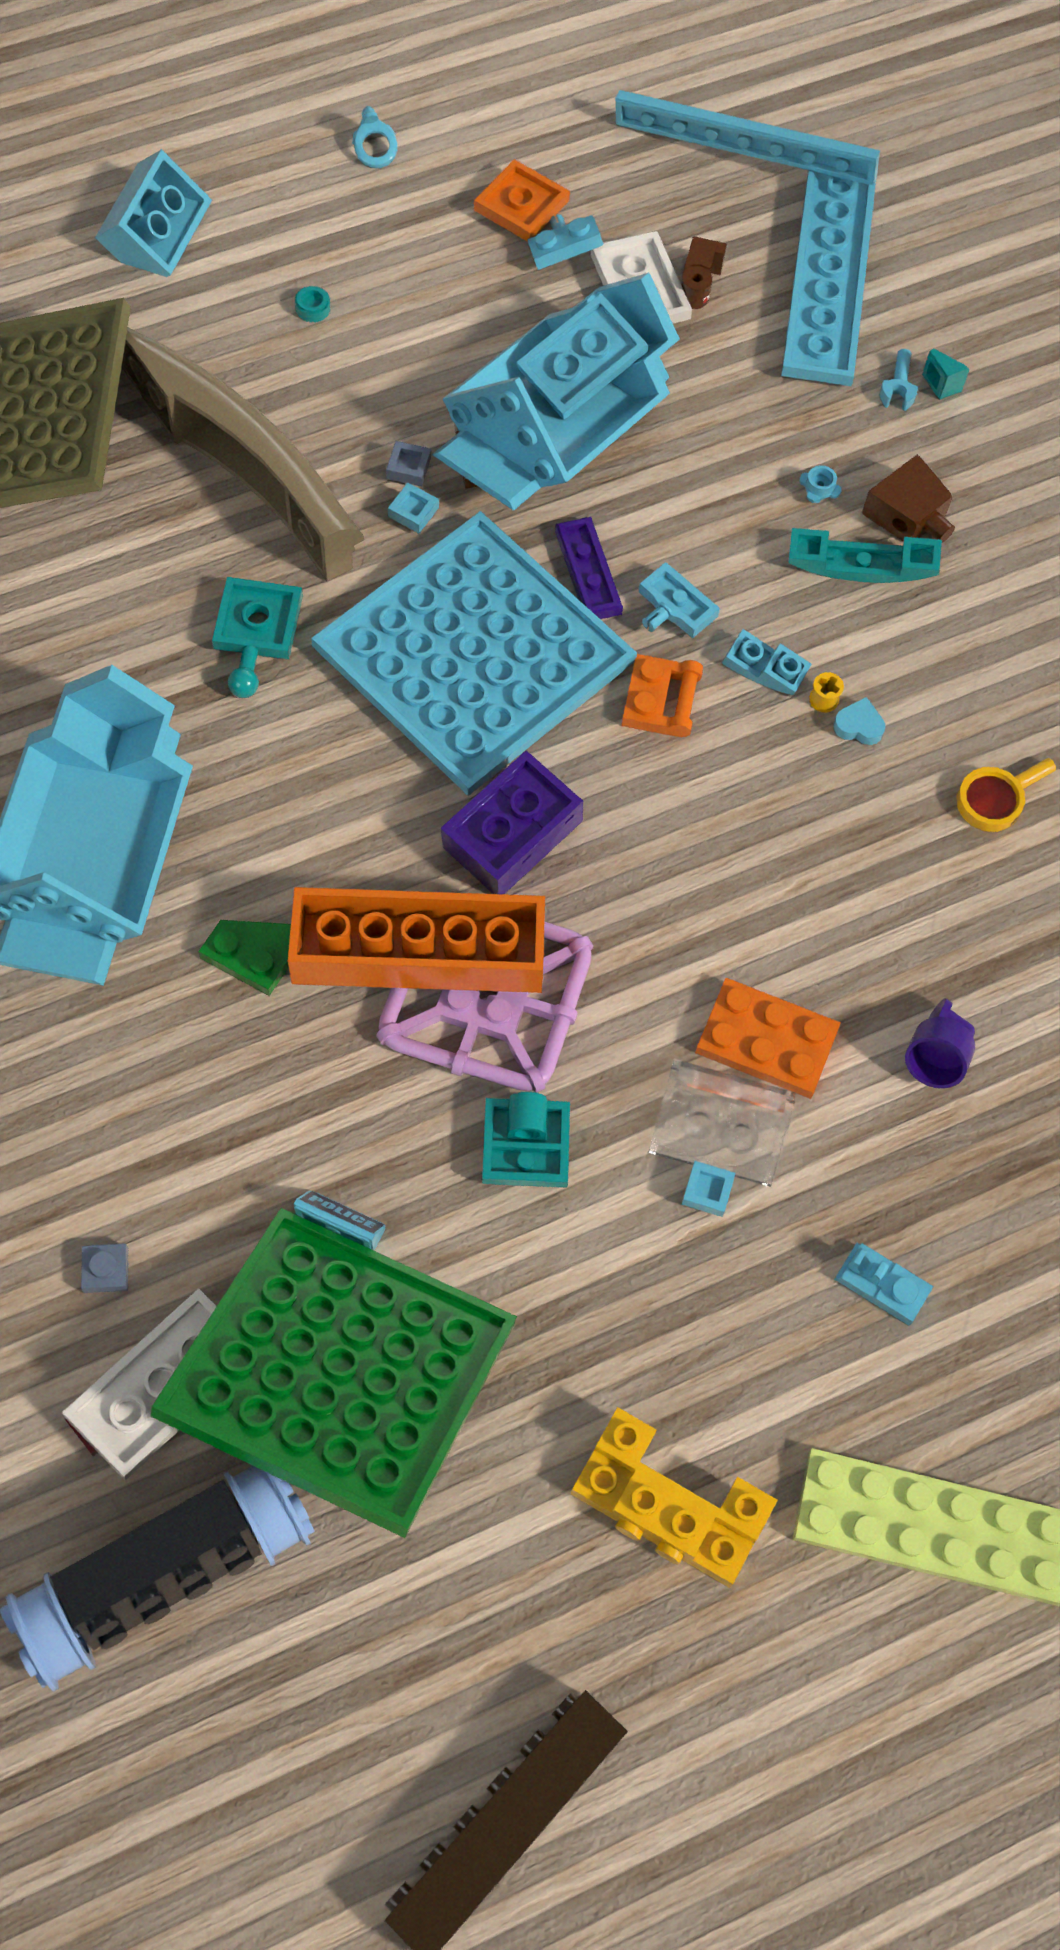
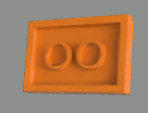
[695,977,841,1099]

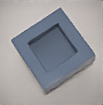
[386,441,431,487]
[81,1244,128,1293]

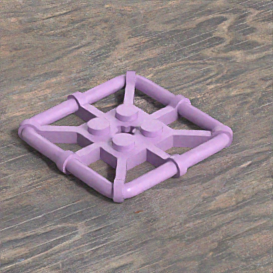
[376,891,593,1093]

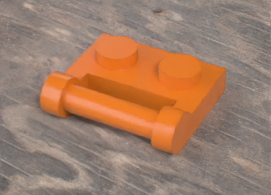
[621,654,703,737]

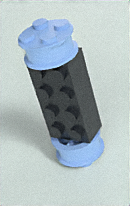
[0,1466,315,1692]

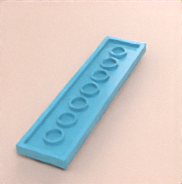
[781,170,876,386]

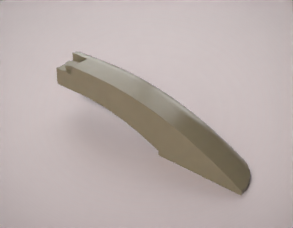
[121,327,364,582]

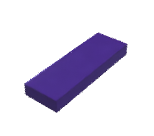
[555,517,623,619]

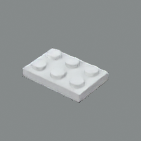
[591,231,692,323]

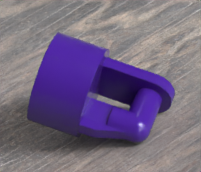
[905,998,975,1089]

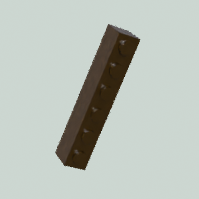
[384,1690,628,1950]

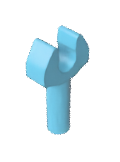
[879,349,918,411]

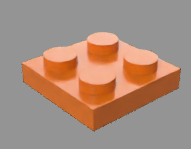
[474,159,570,242]

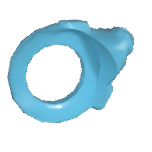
[352,106,398,168]

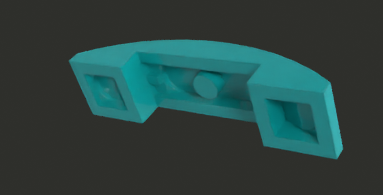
[788,528,942,583]

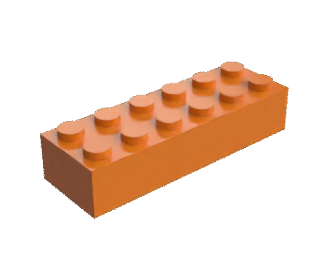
[288,887,545,993]

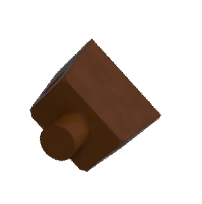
[862,454,955,543]

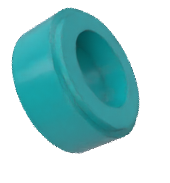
[295,286,331,322]

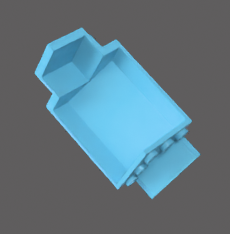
[432,273,680,511]
[0,665,193,986]

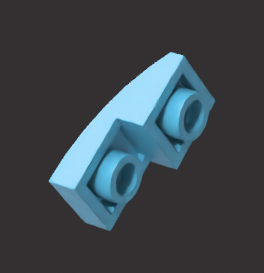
[722,629,812,695]

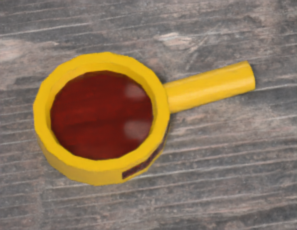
[956,758,1056,832]

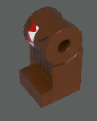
[681,236,727,309]

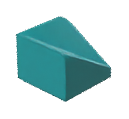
[922,349,969,400]

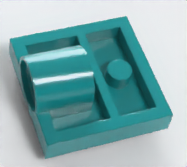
[482,1092,570,1188]

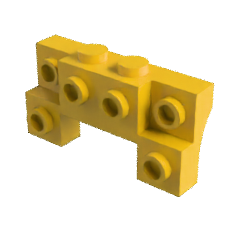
[571,1407,778,1588]

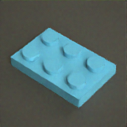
[516,293,648,420]

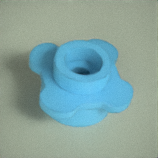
[799,465,841,503]

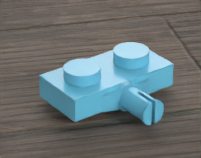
[527,214,603,270]
[638,562,720,639]

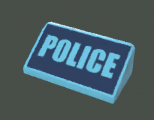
[293,1191,386,1251]

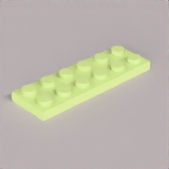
[793,1448,1060,1607]

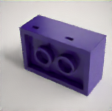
[440,750,583,894]

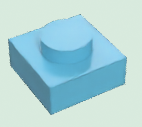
[388,483,439,533]
[681,1161,736,1217]

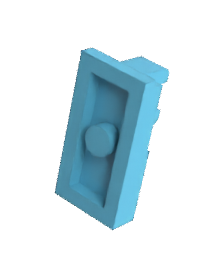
[834,1243,934,1326]

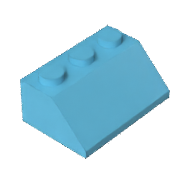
[95,149,212,277]

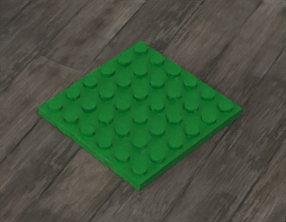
[150,1208,517,1538]

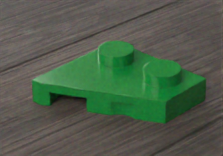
[198,920,291,996]

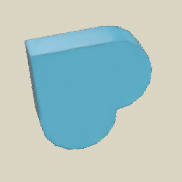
[833,697,885,745]

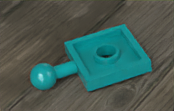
[212,577,303,698]

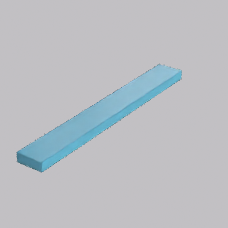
[615,90,880,185]

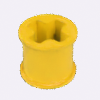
[809,672,844,713]

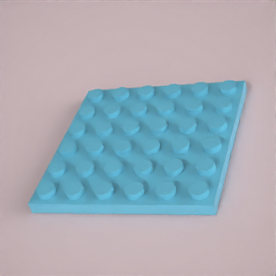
[311,511,637,796]

